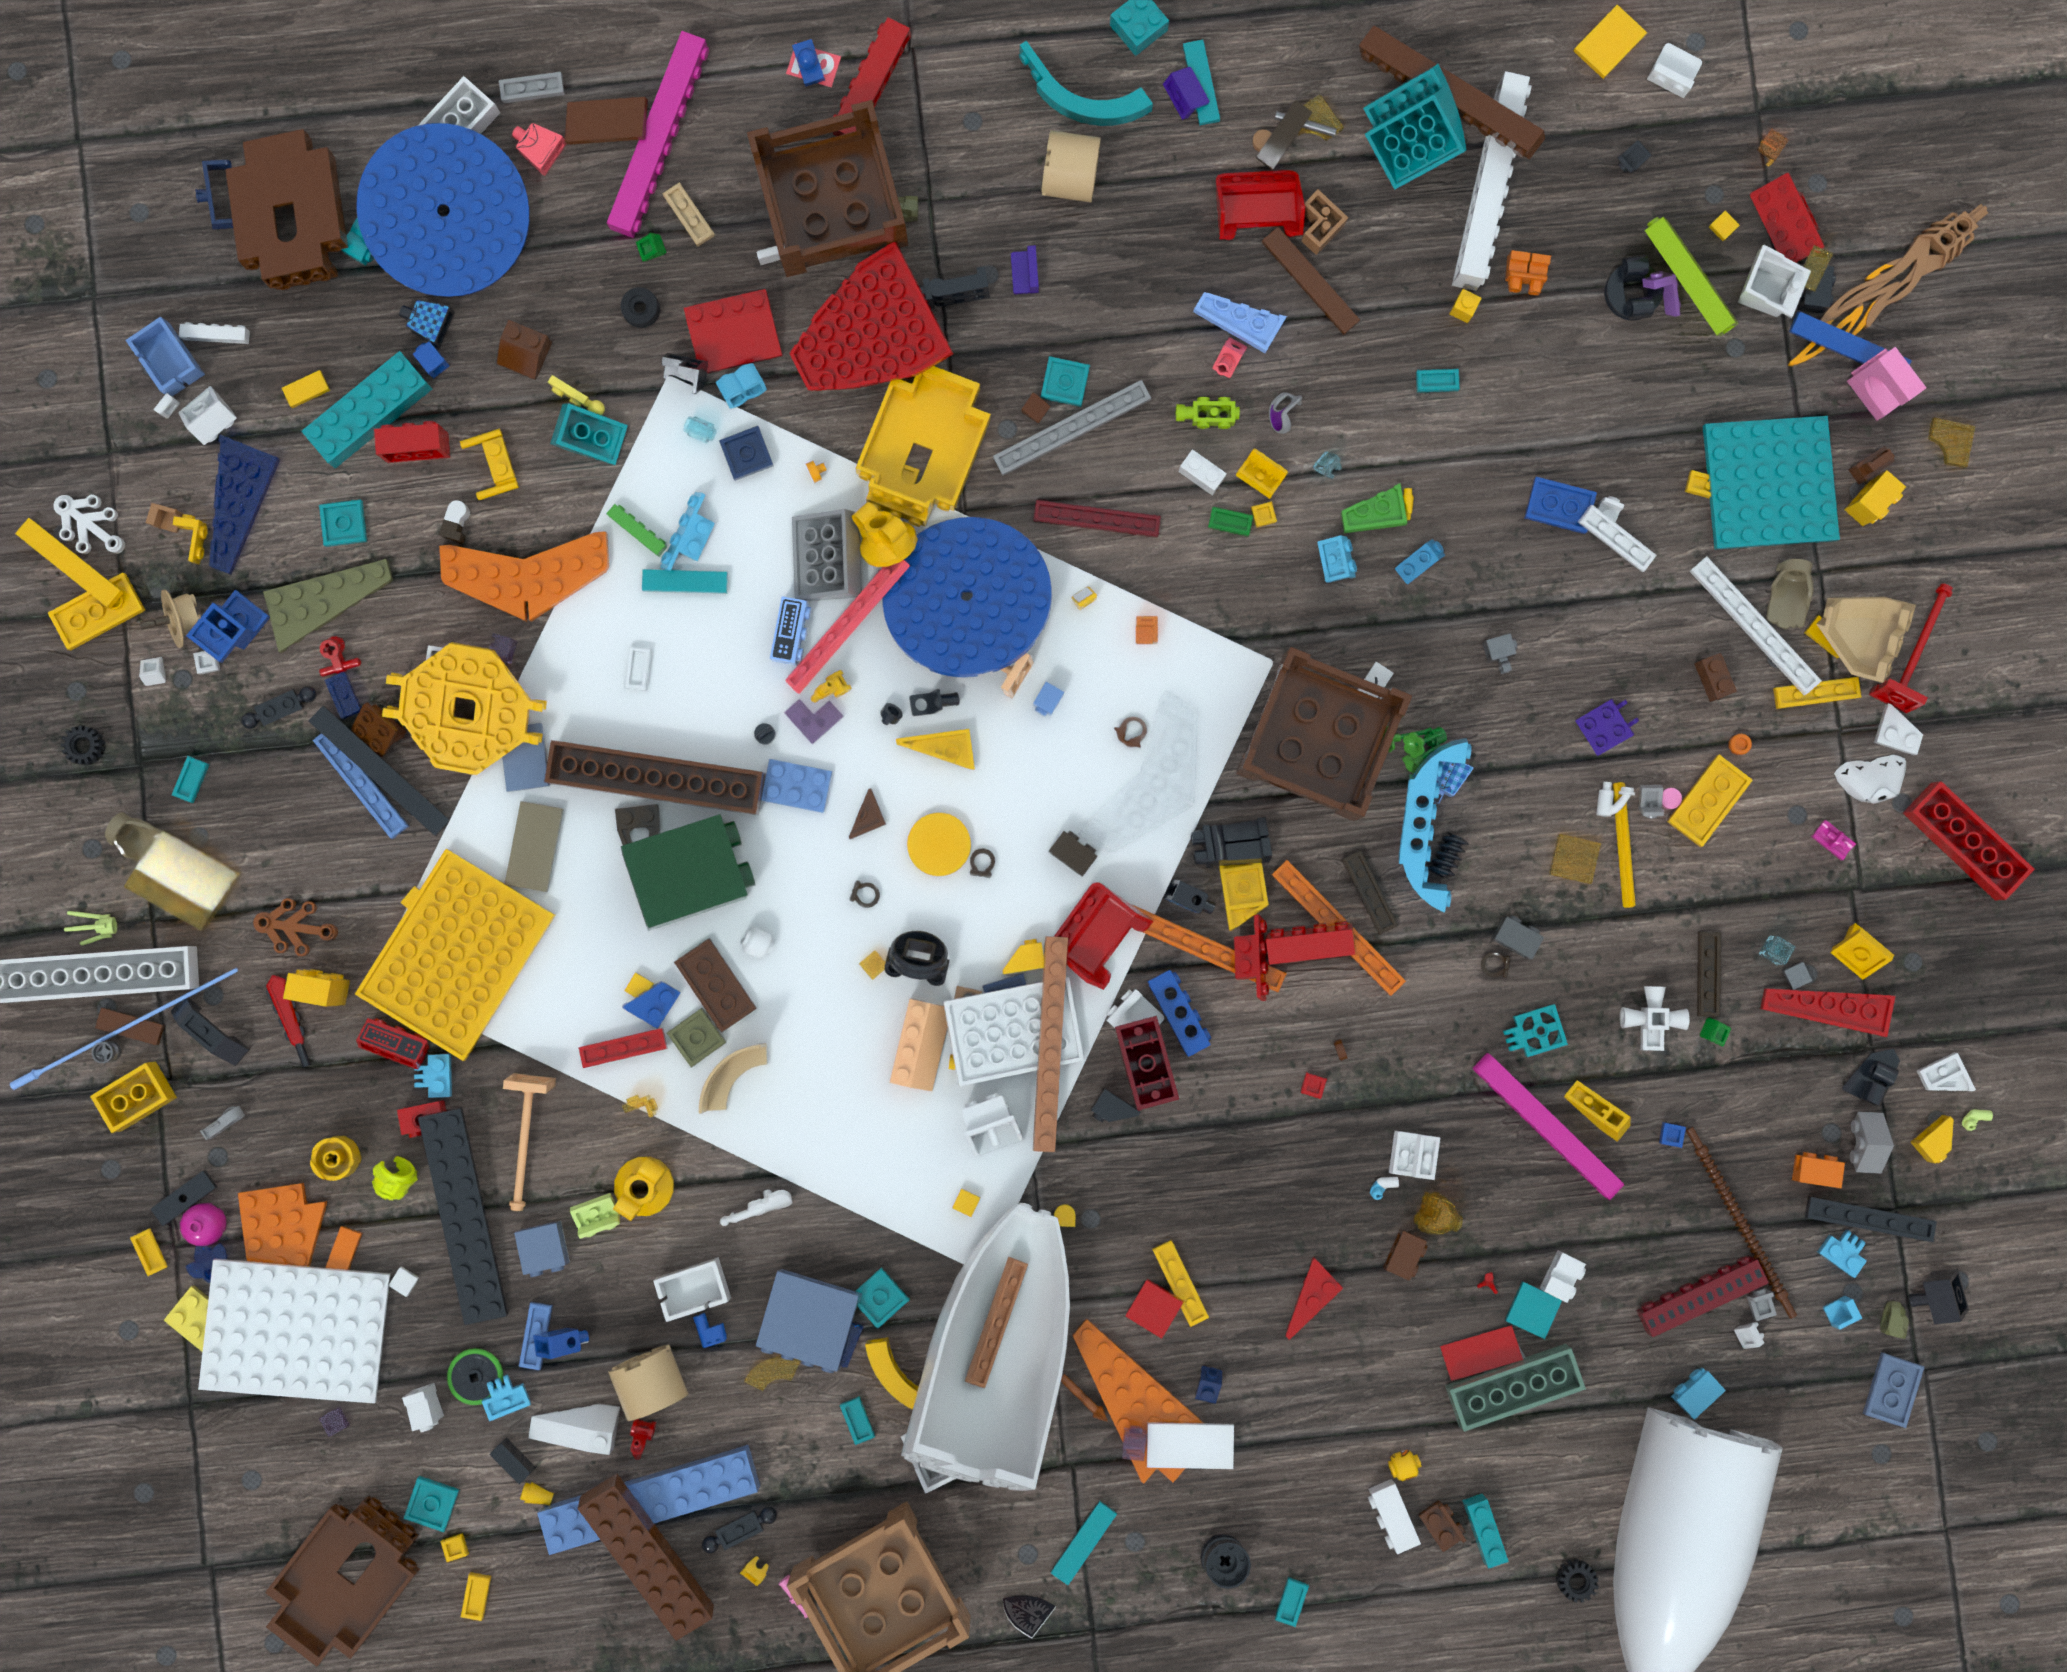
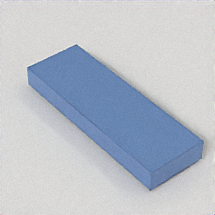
[519,1302,553,1370]

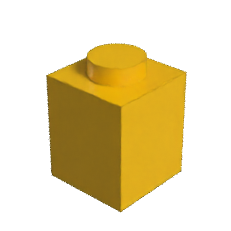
[1449,289,1481,323]

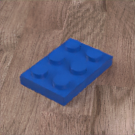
[1524,477,1597,534]

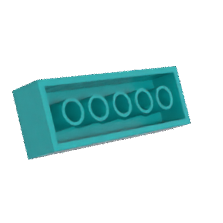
[301,351,432,469]

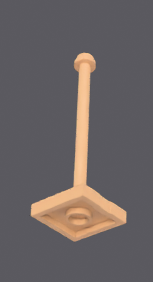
[1001,653,1034,699]
[503,1073,556,1211]

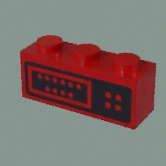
[356,1018,429,1070]

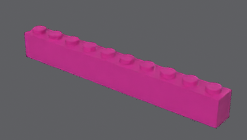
[607,31,709,238]

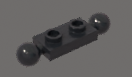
[241,686,317,729]
[702,1507,777,1554]

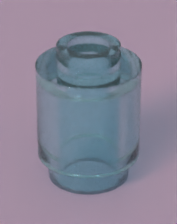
[683,416,717,443]

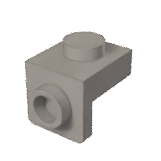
[1638,785,1664,819]
[1746,1287,1777,1321]

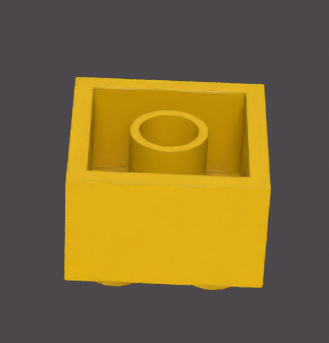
[1844,470,1906,526]

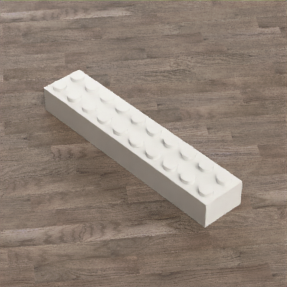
[1452,71,1531,291]
[0,946,199,1003]

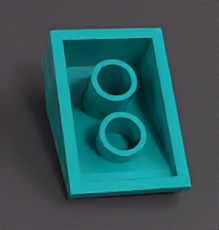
[550,403,628,465]

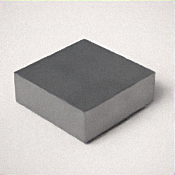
[1782,962,1812,990]

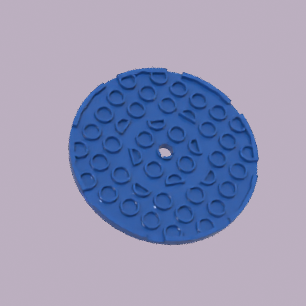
[357,123,530,297]
[882,517,1052,678]

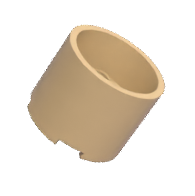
[1042,130,1101,203]
[608,1345,688,1421]

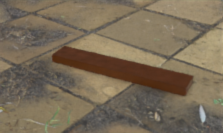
[1262,227,1360,335]

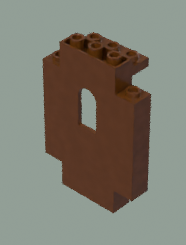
[225,129,348,290]
[265,1496,420,1667]

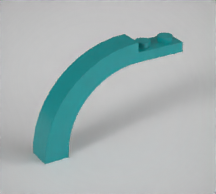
[1019,41,1153,126]

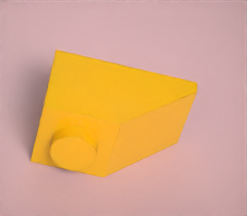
[1003,939,1044,974]
[1911,1115,1954,1164]

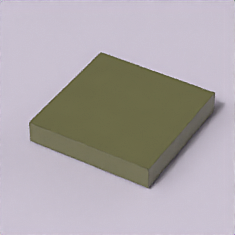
[667,1008,727,1068]

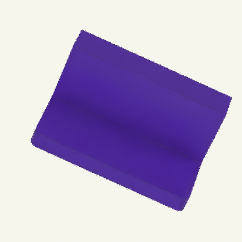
[1163,67,1210,120]
[1011,245,1039,294]

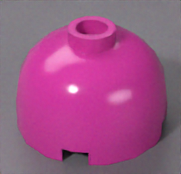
[180,1203,227,1246]

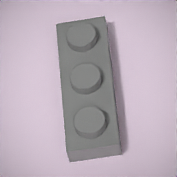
[499,72,565,103]

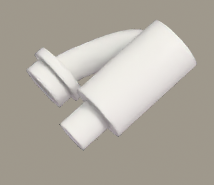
[1596,782,1635,817]

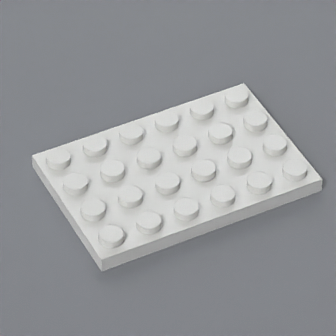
[943,976,1084,1086]

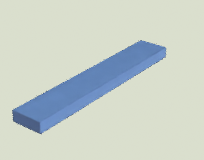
[313,733,409,839]

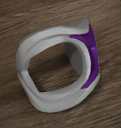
[1269,392,1303,434]

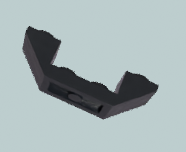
[170,997,250,1066]

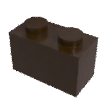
[1048,830,1098,877]

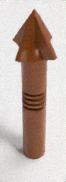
[1061,1373,1108,1422]

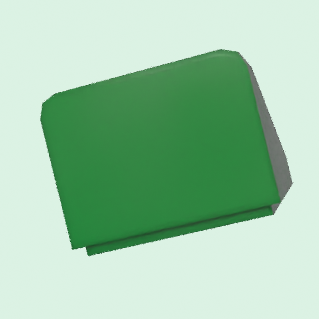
[636,233,666,262]
[1700,1018,1732,1047]

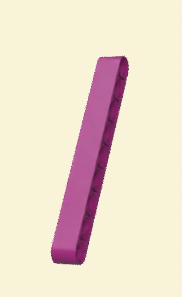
[1472,1053,1624,1201]

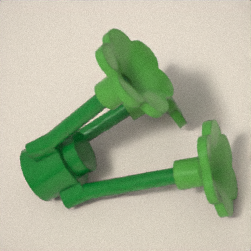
[1383,726,1447,774]

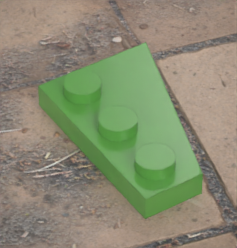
[1341,483,1407,533]

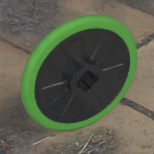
[447,1348,503,1405]

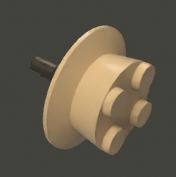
[140,589,201,648]

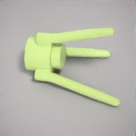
[64,911,117,946]

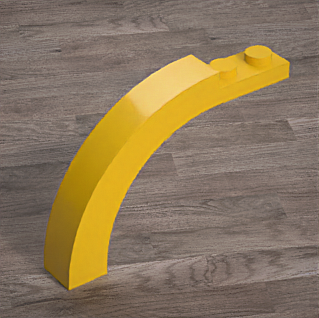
[865,1337,919,1409]

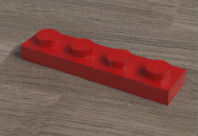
[578,1028,668,1068]

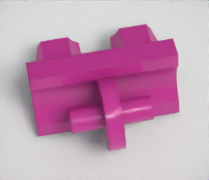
[1811,820,1856,860]

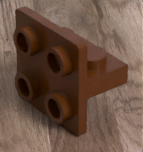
[351,702,406,757]

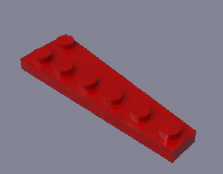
[1760,989,1896,1037]

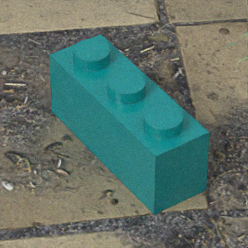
[1462,1494,1509,1569]

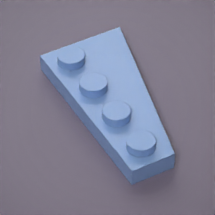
[1193,292,1286,353]

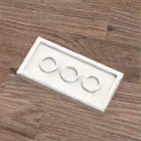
[1147,1422,1234,1469]

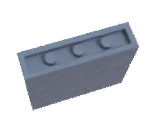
[756,1269,862,1373]

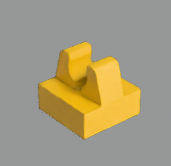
[740,1556,768,1586]

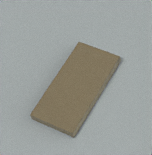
[504,801,564,892]

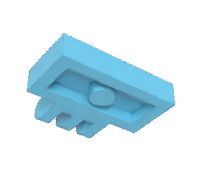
[414,1054,452,1098]
[1817,1229,1867,1278]
[482,1374,531,1421]

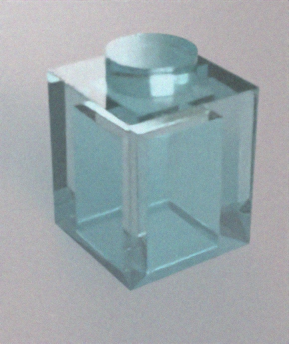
[1759,936,1796,965]

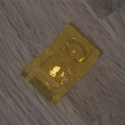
[622,1095,658,1117]

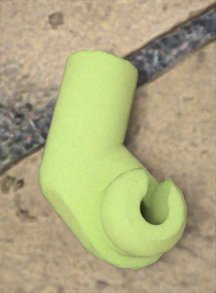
[1962,1109,1993,1131]

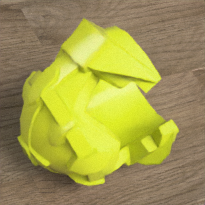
[372,1156,418,1200]

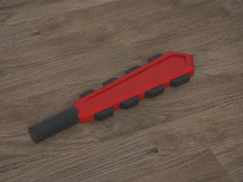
[266,975,311,1068]

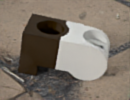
[439,501,470,544]

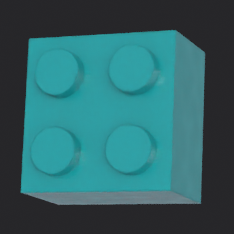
[1110,0,1169,56]

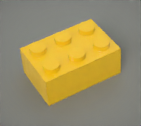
[283,969,350,1007]
[90,1061,177,1133]

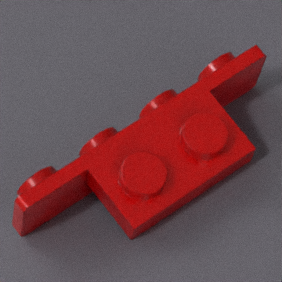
[1234,914,1269,1001]

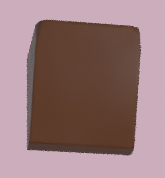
[1021,392,1051,424]

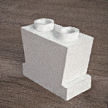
[402,1383,444,1432]

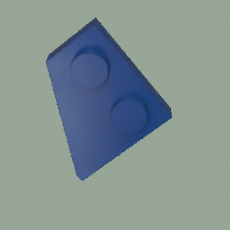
[622,981,681,1029]

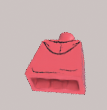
[512,123,566,176]

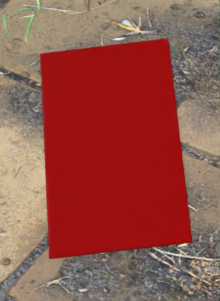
[1440,1325,1523,1381]

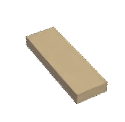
[662,182,715,247]

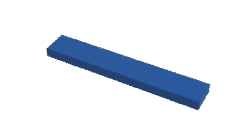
[1789,312,1912,365]

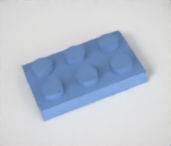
[761,759,832,813]

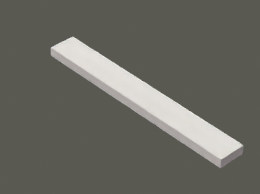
[1690,556,1822,695]

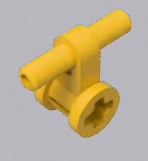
[811,670,852,703]

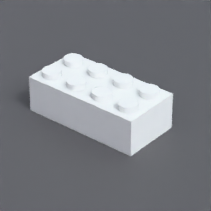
[418,76,500,134]

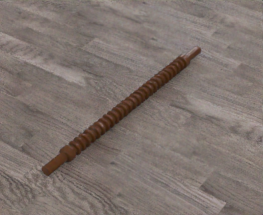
[1686,1126,1797,1319]

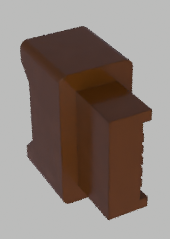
[1849,446,1895,484]

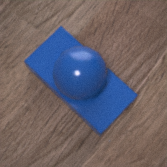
[792,39,825,87]

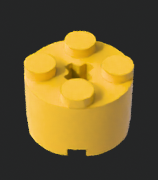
[310,1136,361,1181]

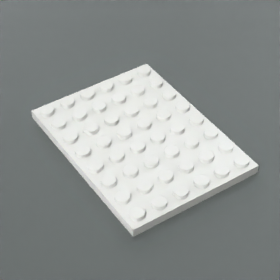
[198,1259,391,1403]

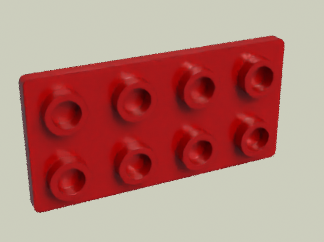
[1750,173,1825,263]

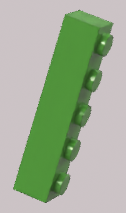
[606,504,667,557]

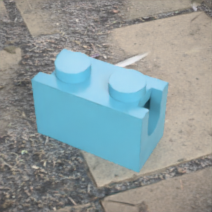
[1671,1368,1726,1420]

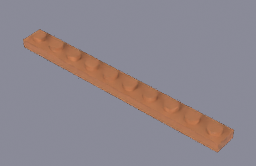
[1032,936,1068,1152]

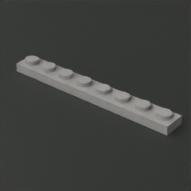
[993,380,1151,476]

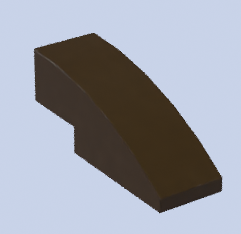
[1256,100,1313,170]

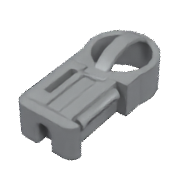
[200,1106,245,1140]

